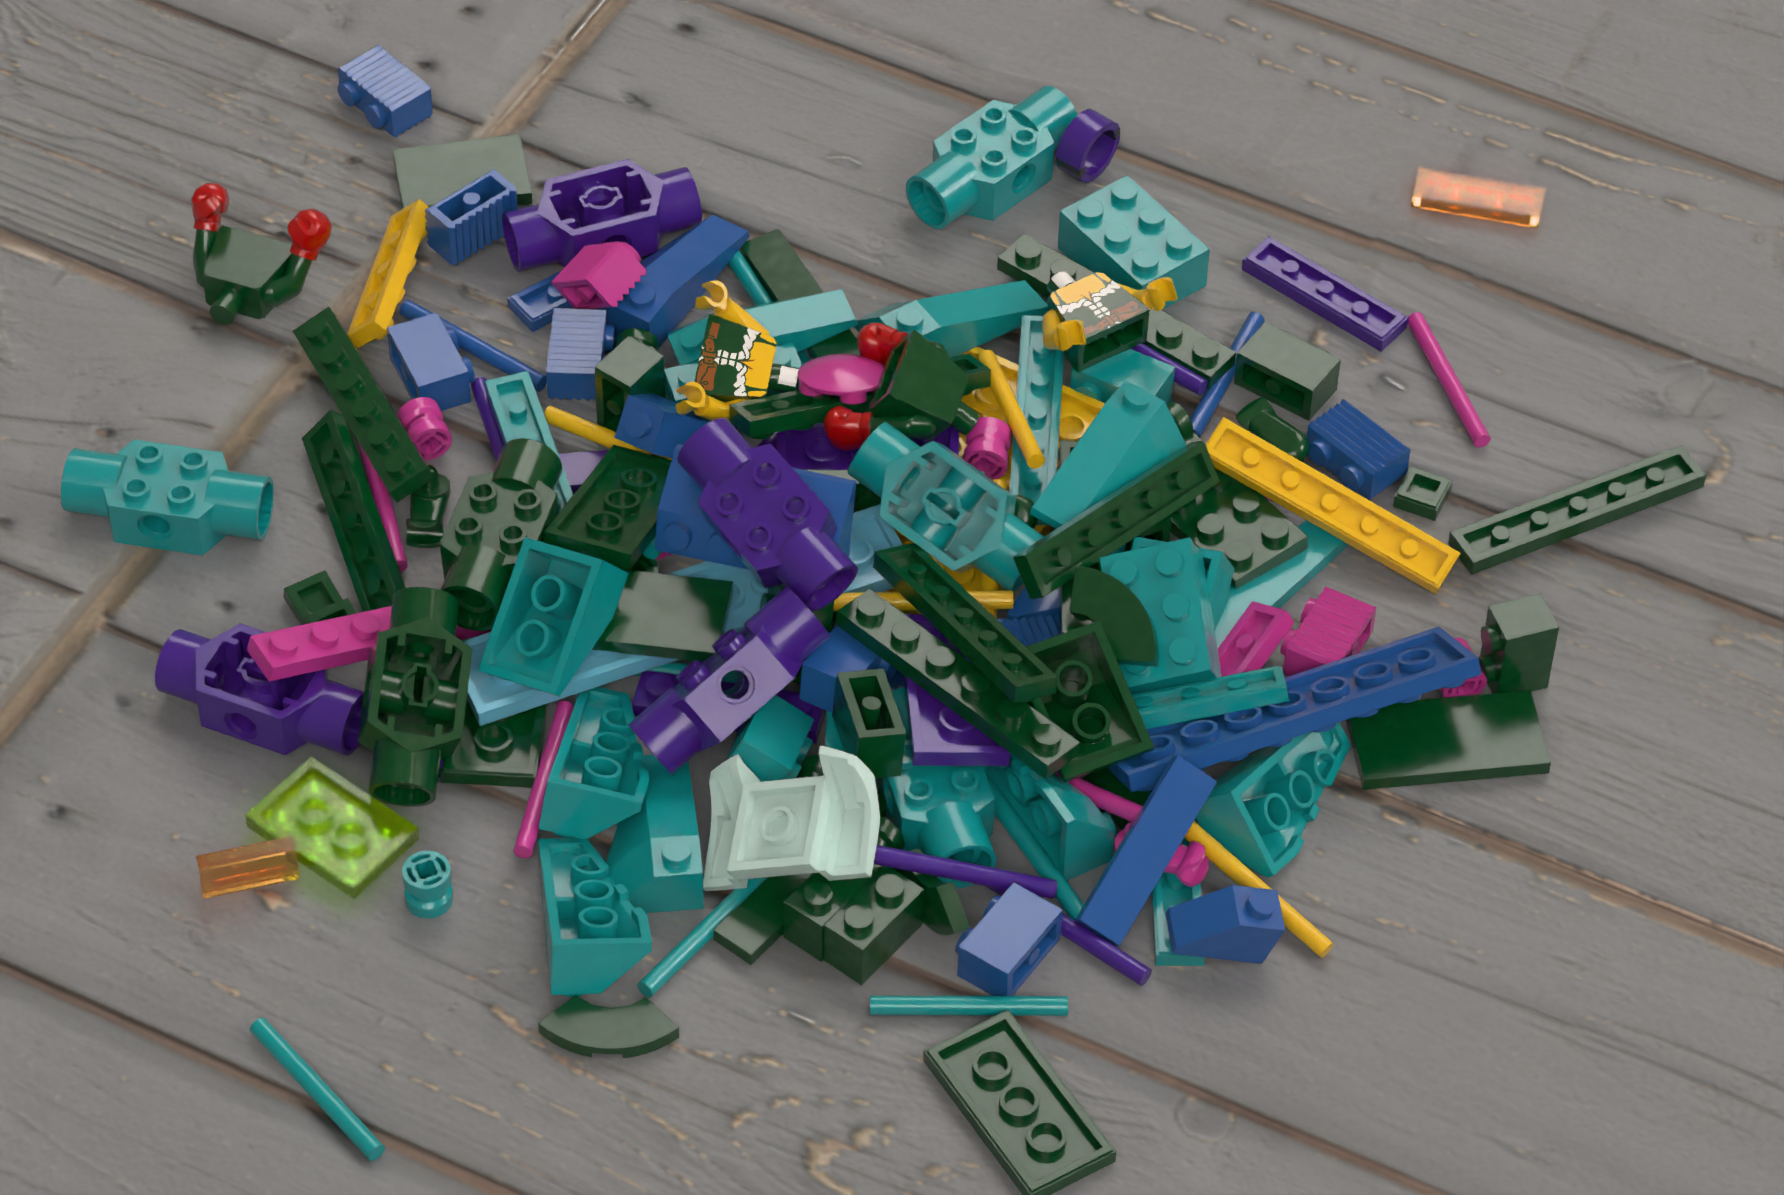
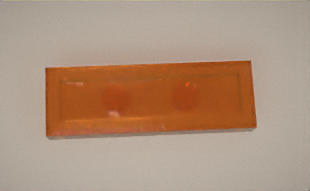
[1411,167,1546,228]

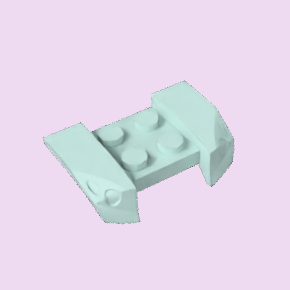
[703,746,880,892]

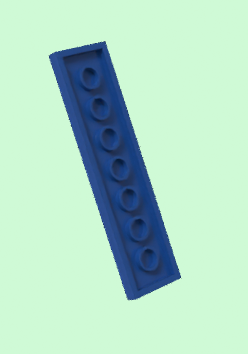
[1107,626,1481,792]

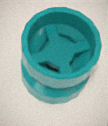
[402,850,453,919]

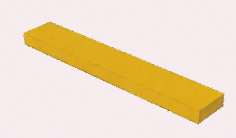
[1205,417,1460,594]

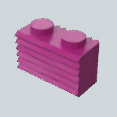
[552,241,646,309]
[1280,586,1377,677]

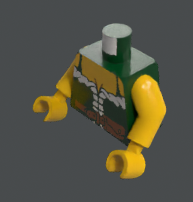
[1042,271,1178,373]
[676,280,799,423]

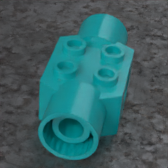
[906,86,1078,229]
[848,422,1044,593]
[61,439,274,556]
[875,687,997,889]

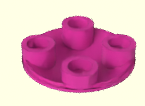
[798,354,884,404]

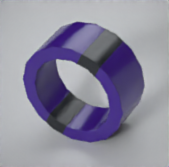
[1056,109,1120,183]

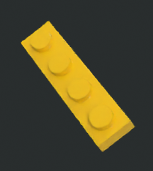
[347,199,429,348]

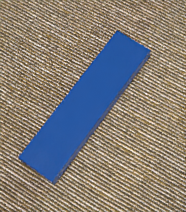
[1075,755,1217,946]

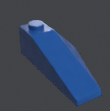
[597,215,750,348]

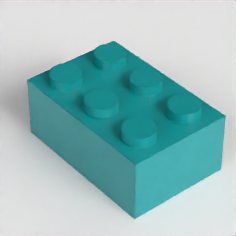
[1058,175,1210,310]
[1099,537,1222,694]

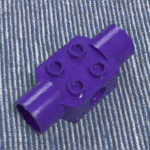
[502,159,702,272]
[677,418,858,612]
[628,586,831,775]
[155,623,364,756]

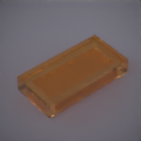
[196,836,299,899]

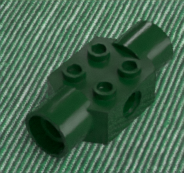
[439,438,562,631]
[358,587,472,807]

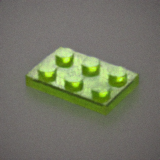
[245,757,419,899]

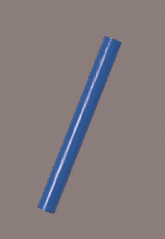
[399,299,547,392]
[1190,312,1265,438]

